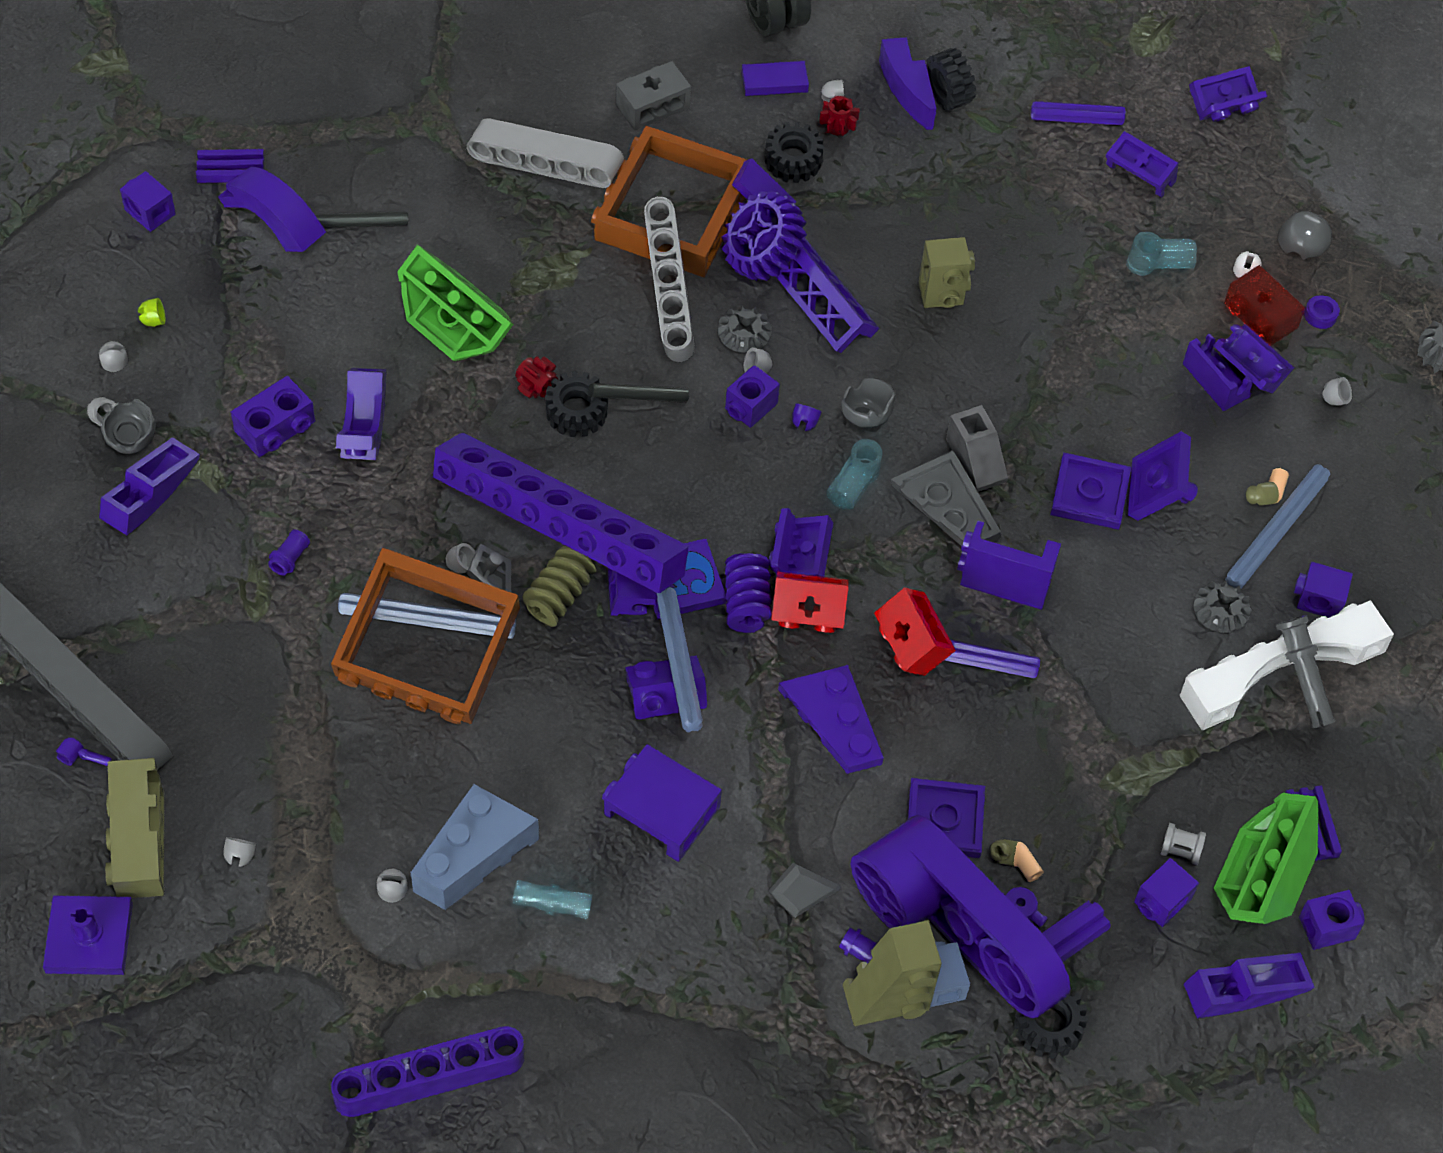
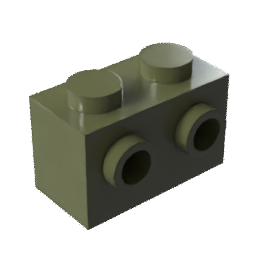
[918,237,975,308]

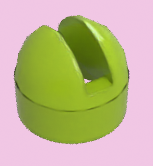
[138,298,166,327]

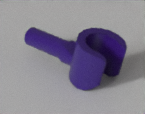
[56,737,112,766]

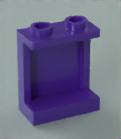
[957,521,1061,610]
[602,744,722,862]

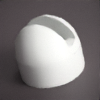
[1233,251,1261,281]

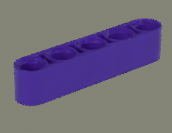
[331,1026,525,1117]

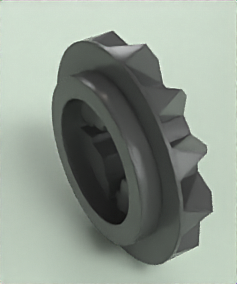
[718,305,772,353]
[1194,581,1252,633]

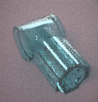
[1126,232,1197,275]
[827,439,882,510]

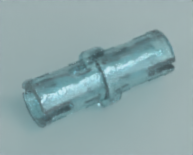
[512,880,593,919]

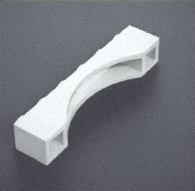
[1180,600,1394,730]

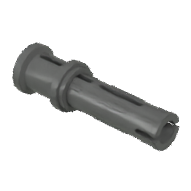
[1276,615,1336,728]

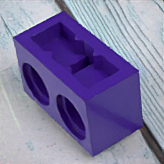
[230,375,315,458]

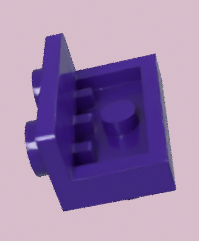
[1189,66,1268,122]
[769,508,834,577]
[625,655,707,719]

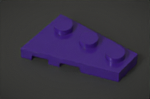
[778,665,883,774]

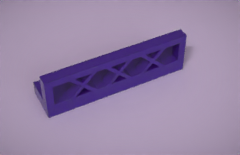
[776,238,880,353]

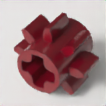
[819,96,860,136]
[515,356,558,399]

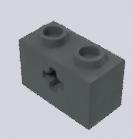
[616,61,691,131]

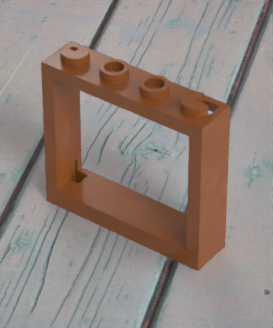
[591,126,747,278]
[331,548,520,724]

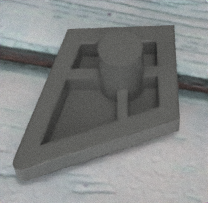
[467,544,511,592]
[768,863,841,918]

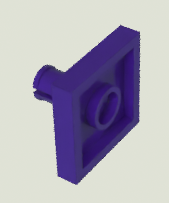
[1128,431,1198,521]
[43,896,133,975]

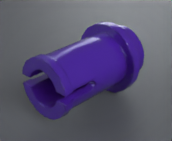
[268,529,310,576]
[839,928,877,964]

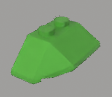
[397,245,514,361]
[1214,793,1318,924]

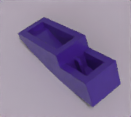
[879,37,937,130]
[99,437,200,536]
[1184,953,1314,1019]

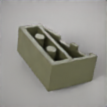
[105,758,165,898]
[842,920,942,1026]

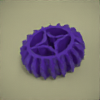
[721,191,807,281]

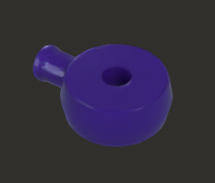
[1005,887,1047,927]

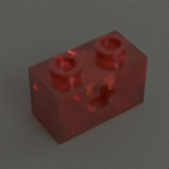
[1224,265,1305,346]

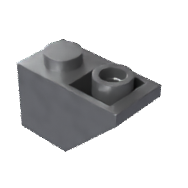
[946,405,1008,492]

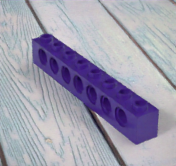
[433,432,689,593]

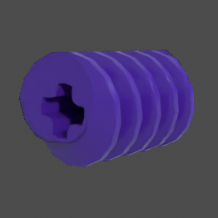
[725,553,772,633]

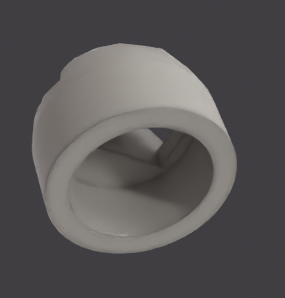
[821,80,844,102]
[99,341,128,372]
[743,348,773,374]
[1322,377,1352,406]
[87,397,116,426]
[445,543,475,574]
[223,837,256,867]
[376,868,408,902]

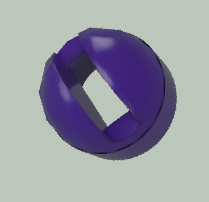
[792,403,822,431]

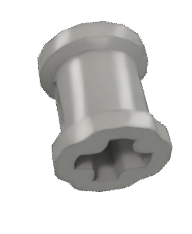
[1160,822,1206,865]

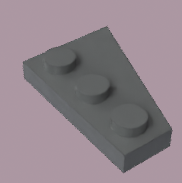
[891,451,1001,546]

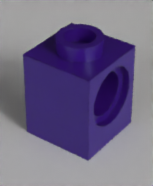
[120,171,176,232]
[725,365,780,428]
[1294,561,1353,618]
[1134,858,1199,928]
[1299,890,1365,950]

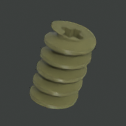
[523,546,597,627]

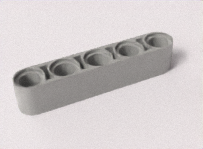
[466,118,624,188]
[644,197,695,362]

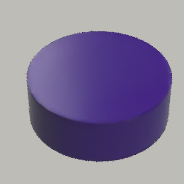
[1304,295,1340,329]

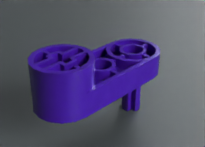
[850,815,1111,1018]

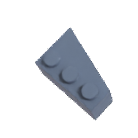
[411,784,539,910]

